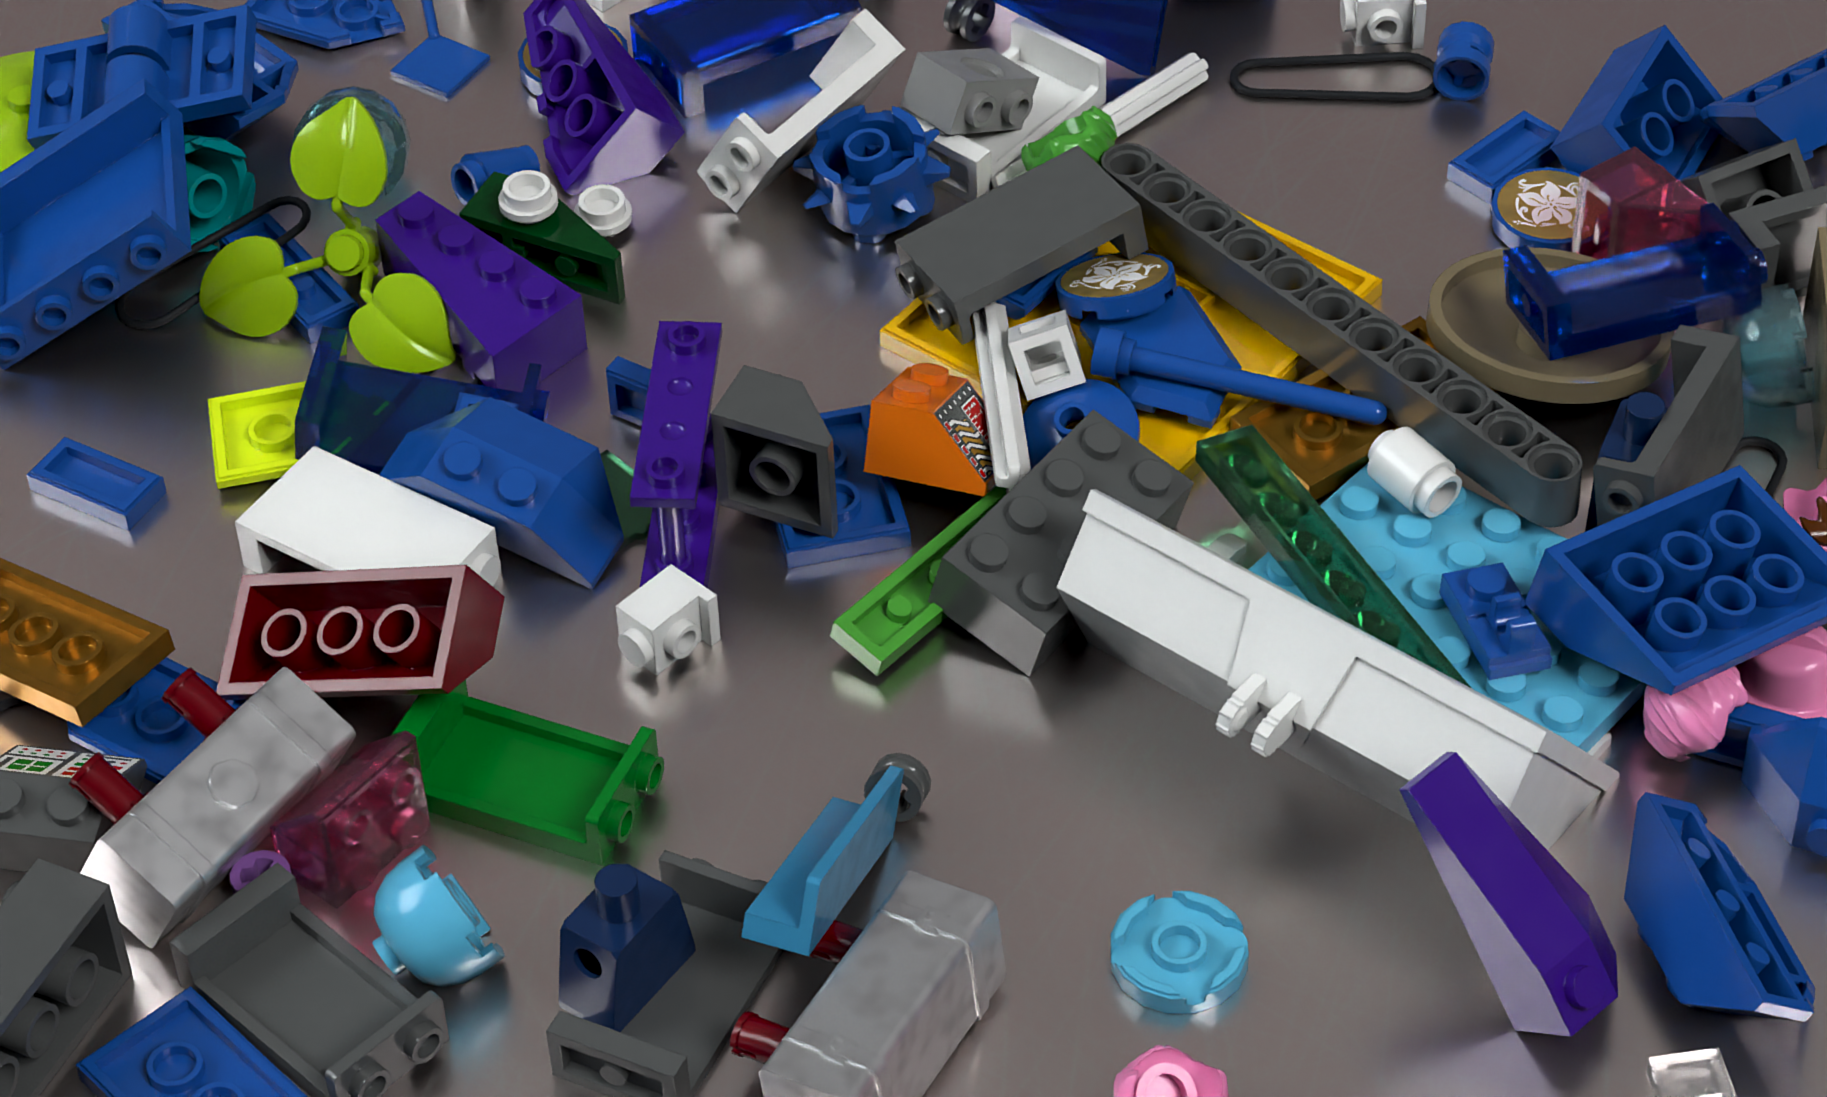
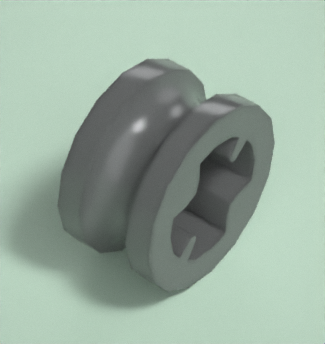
[943,0,995,42]
[864,753,931,822]

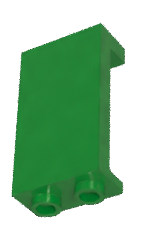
[378,680,664,866]

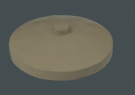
[1426,247,1674,404]

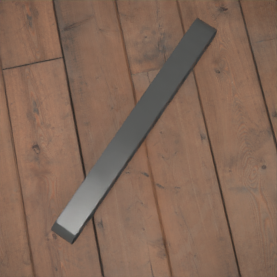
[1101,143,1583,528]

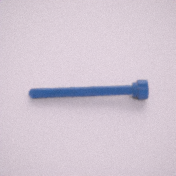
[1090,326,1387,425]

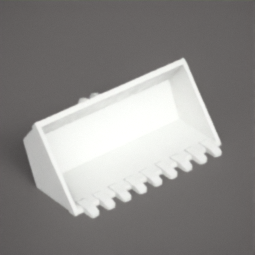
[1056,489,1620,850]

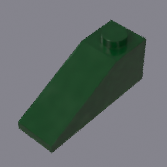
[459,171,625,305]

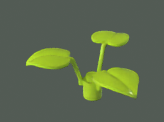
[199,96,456,373]

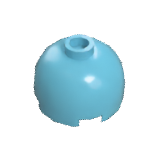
[372,844,505,987]

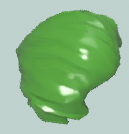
[1021,106,1117,171]

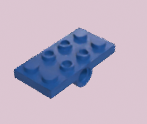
[27,4,257,150]

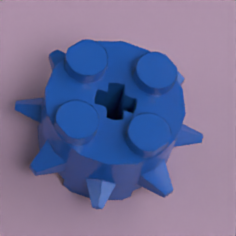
[793,105,951,244]

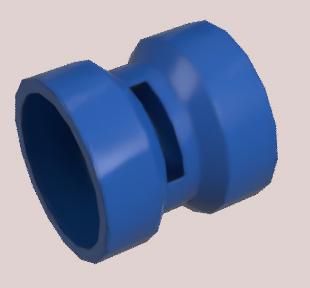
[1433,21,1495,101]

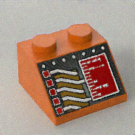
[863,363,995,497]

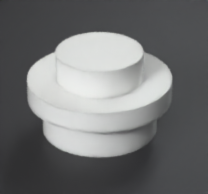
[498,170,558,224]
[574,185,632,238]

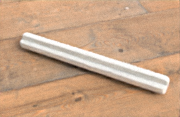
[991,52,1209,190]
[971,301,1031,493]

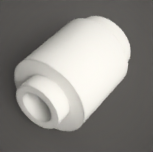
[1367,427,1462,518]

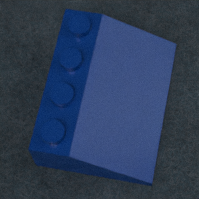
[1525,465,1827,695]

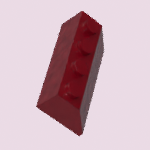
[216,565,505,700]

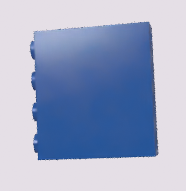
[0,79,192,370]

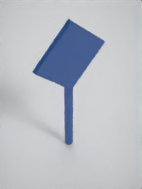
[390,0,490,98]

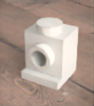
[1340,0,1427,49]
[1008,309,1086,401]
[616,564,721,676]

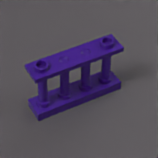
[630,321,722,588]

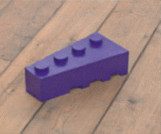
[375,191,588,402]

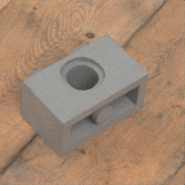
[900,48,1040,135]

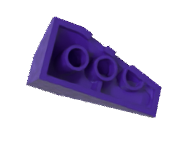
[523,0,685,196]
[1399,752,1618,1037]

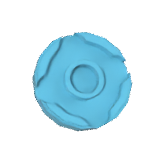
[1110,891,1249,1014]

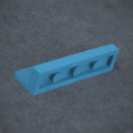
[741,765,904,957]

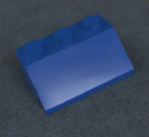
[1550,25,1723,215]

